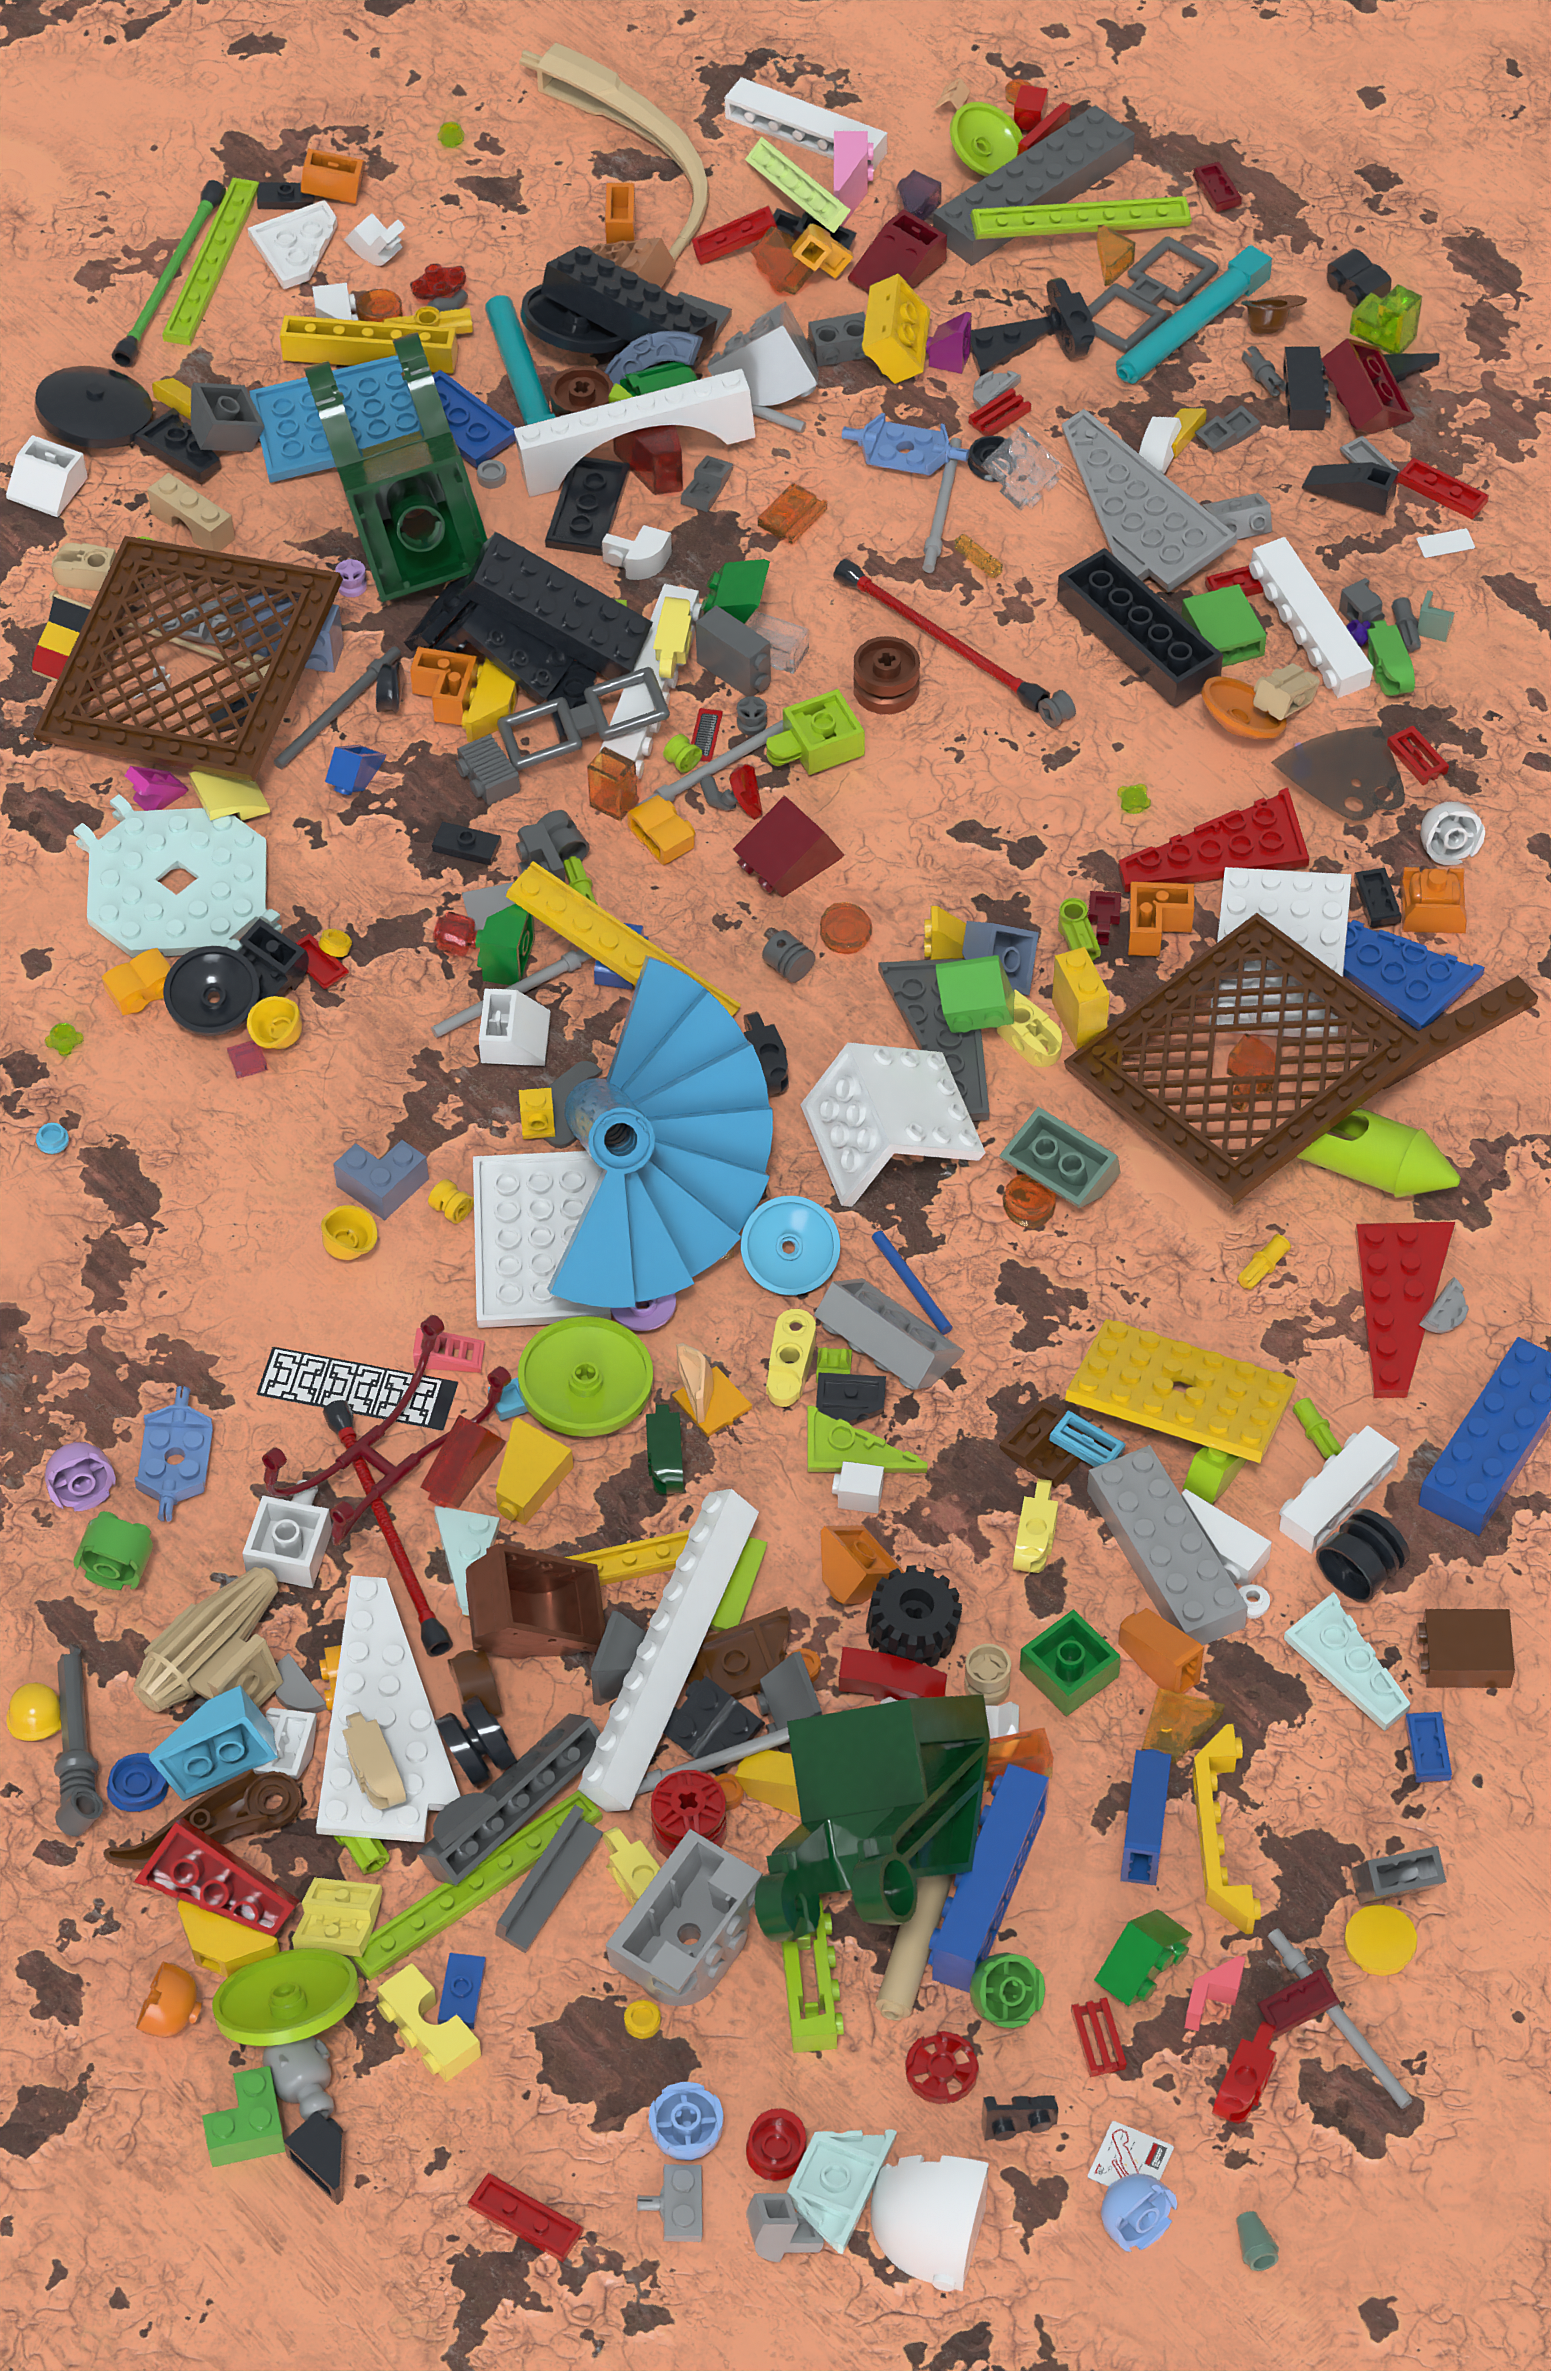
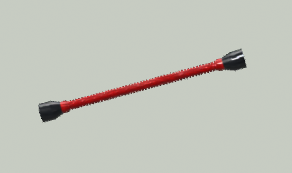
[833,558,1050,713]
[323,1400,453,1657]

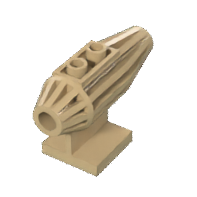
[133,1567,283,1712]

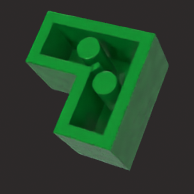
[1094,1909,1193,2006]

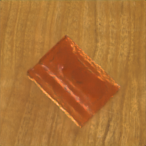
[757,483,827,544]

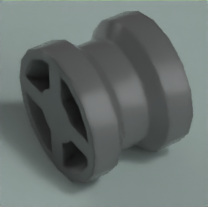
[1038,690,1076,728]
[736,696,767,735]

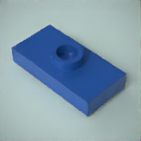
[1405,1712,1452,1783]
[437,1953,486,2029]

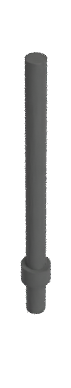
[274,646,401,769]

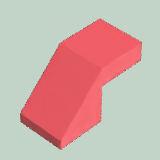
[1185,1956,1245,2031]

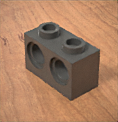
[808,312,868,367]

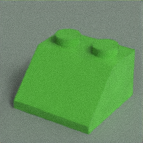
[936,955,1014,1033]

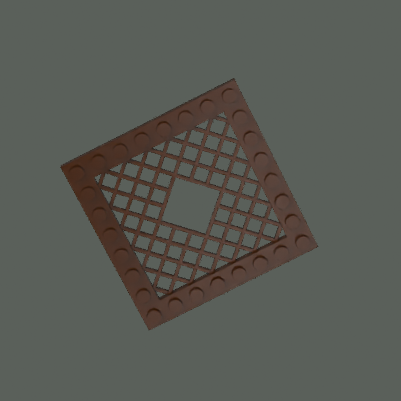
[33,536,343,782]
[1064,913,1431,1205]

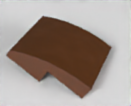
[999,1400,1098,1488]

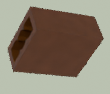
[1416,1609,1515,1688]

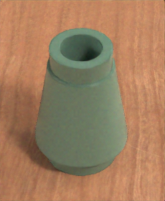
[1236,2211,1279,2271]

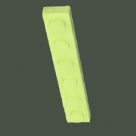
[745,137,851,233]

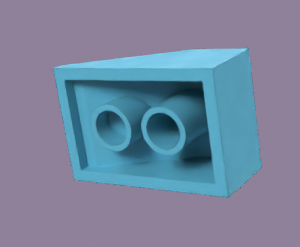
[149,1685,278,1801]

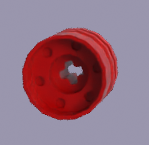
[651,1770,727,1859]

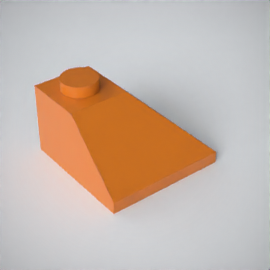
[821,1525,905,1604]

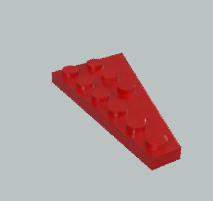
[1118,787,1310,892]
[1355,1222,1455,1399]

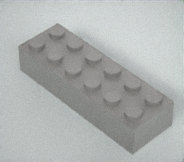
[1087,1445,1248,1646]

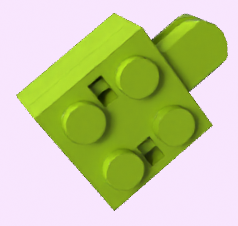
[766,689,865,775]

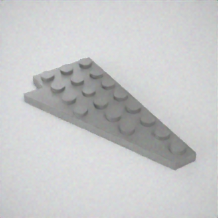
[1062,409,1237,592]

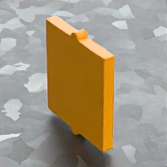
[672,1366,752,1437]

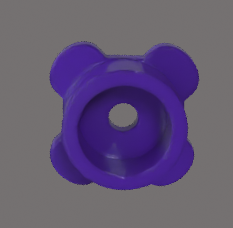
[1346,620,1371,647]

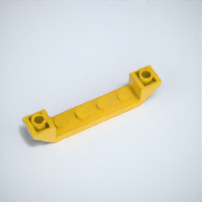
[1192,1724,1261,1934]

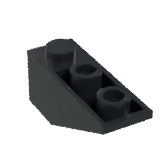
[1302,462,1399,515]

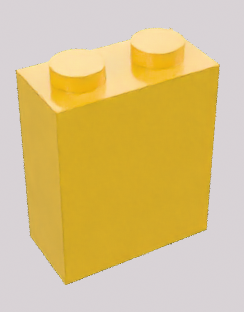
[1052,947,1110,1050]

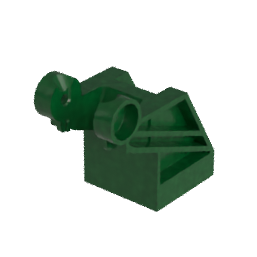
[304,332,488,602]
[754,1694,990,1943]

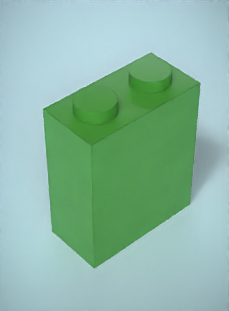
[1181,584,1267,667]

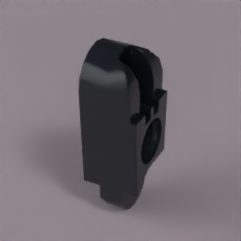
[1043,277,1096,359]
[743,1011,789,1096]

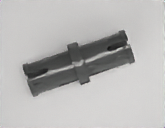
[1242,346,1286,396]

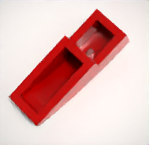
[839,1647,947,1702]

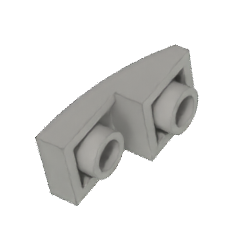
[175,605,243,650]

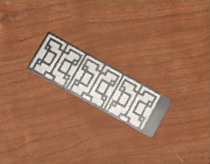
[257,1347,458,1431]

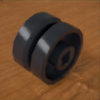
[434,1695,518,1788]

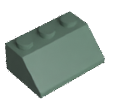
[999,1106,1121,1208]

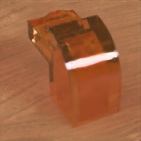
[1227,1033,1276,1113]

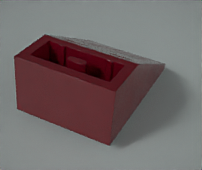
[848,209,947,292]

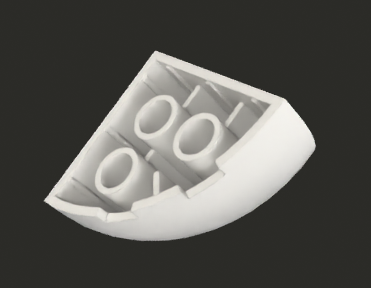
[870,2155,989,2291]

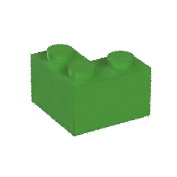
[202,2066,286,2167]

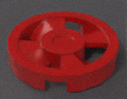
[905,2031,979,2105]

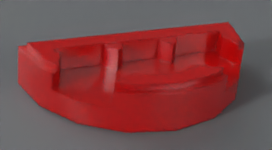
[730,764,762,820]

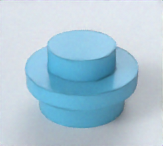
[36,1123,69,1154]

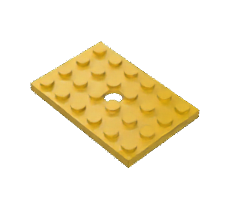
[1065,1318,1298,1463]

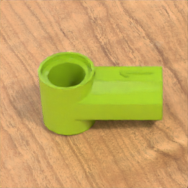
[1058,898,1101,961]
[333,1835,390,1875]

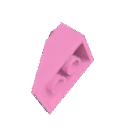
[834,131,873,227]

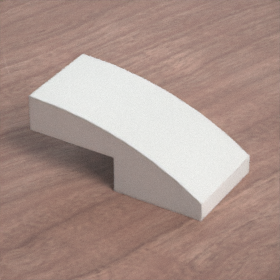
[1139,417,1182,474]

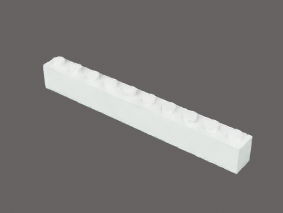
[577,1489,759,1812]

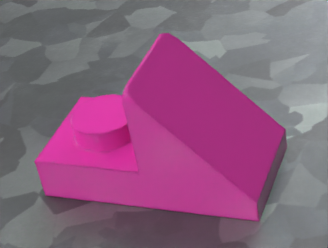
[125,766,188,811]

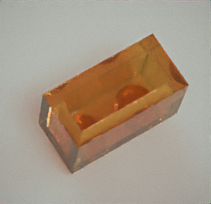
[751,226,815,295]
[587,746,639,822]
[983,1727,1054,1793]

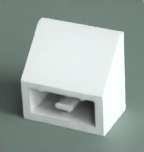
[6,435,88,517]
[479,989,551,1066]

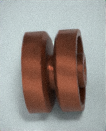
[550,366,613,418]
[854,636,920,714]

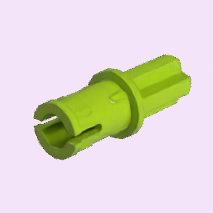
[563,856,598,905]
[1292,1398,1342,1459]

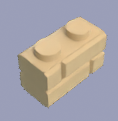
[1253,663,1320,720]

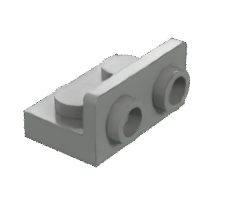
[1202,493,1272,539]

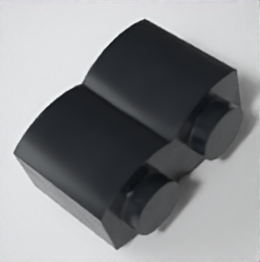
[1327,248,1392,309]

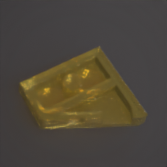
[1141,1688,1225,1764]

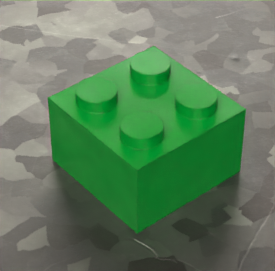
[1020,1609,1121,1717]

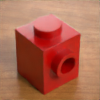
[1014,84,1048,131]

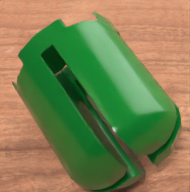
[620,361,698,431]

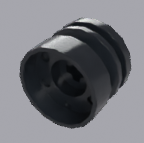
[1316,1508,1410,1602]

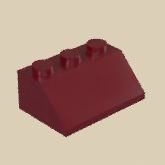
[1321,338,1415,434]

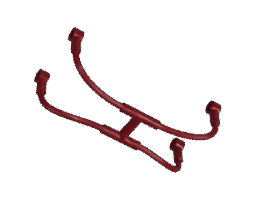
[262,1315,511,1546]

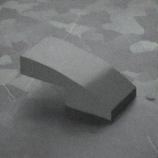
[1195,405,1261,453]
[681,455,733,512]

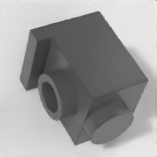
[1339,578,1385,623]

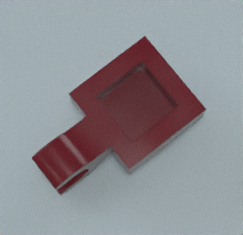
[1088,891,1121,945]

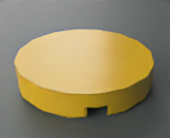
[1344,1904,1418,1976]

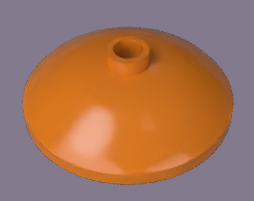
[1201,676,1287,739]

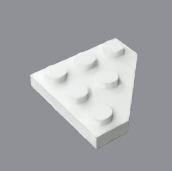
[248,200,338,289]

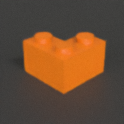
[410,647,478,726]
[1128,882,1194,956]

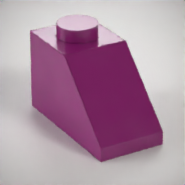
[926,312,972,374]

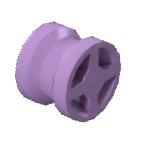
[335,559,367,597]

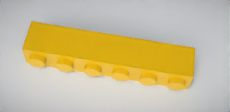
[279,315,458,374]

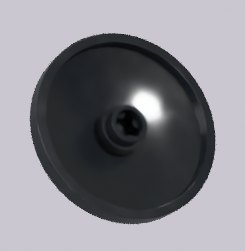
[520,284,629,353]
[34,366,153,448]

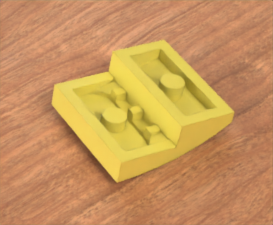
[189,771,270,821]
[292,1877,383,1957]

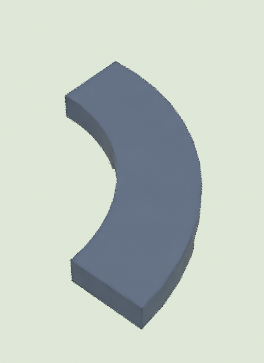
[604,331,703,386]

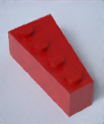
[134,1817,300,1937]

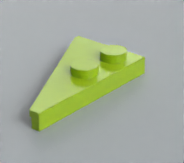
[807,1406,927,1473]

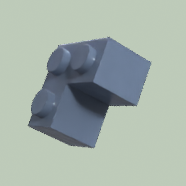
[333,1140,429,1221]

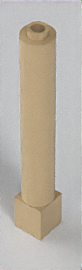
[875,1874,954,2021]

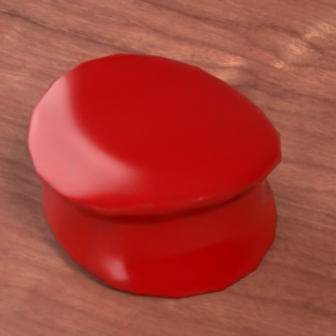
[746,2109,806,2181]

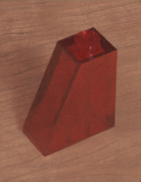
[420,1415,507,1508]

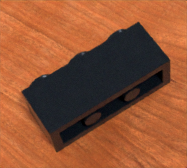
[1283,346,1331,431]

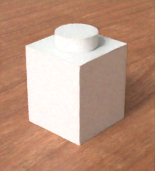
[832,1461,884,1514]

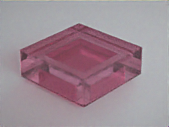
[227,1041,268,1079]

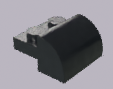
[238,918,309,1001]

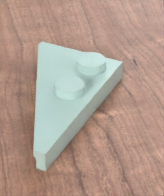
[434,1506,500,1615]

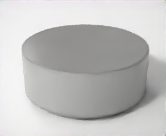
[477,460,507,489]

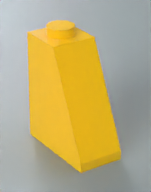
[495,1417,573,1525]
[735,1750,801,1818]

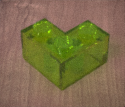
[1349,284,1422,354]

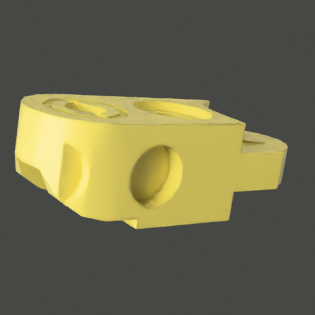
[653,596,692,679]
[997,989,1062,1067]
[766,1309,816,1407]
[1013,1479,1058,1573]
[602,1826,661,1907]

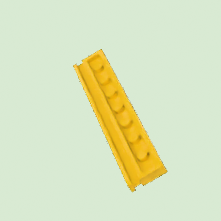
[505,861,741,1017]

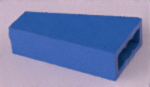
[1120,1749,1172,1886]

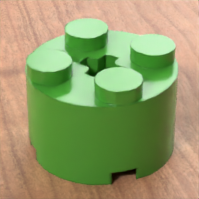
[73,1511,153,1590]

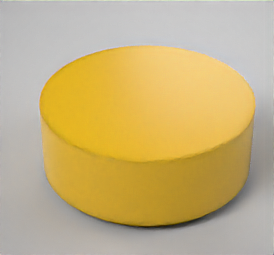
[318,929,352,957]
[624,2000,661,2039]

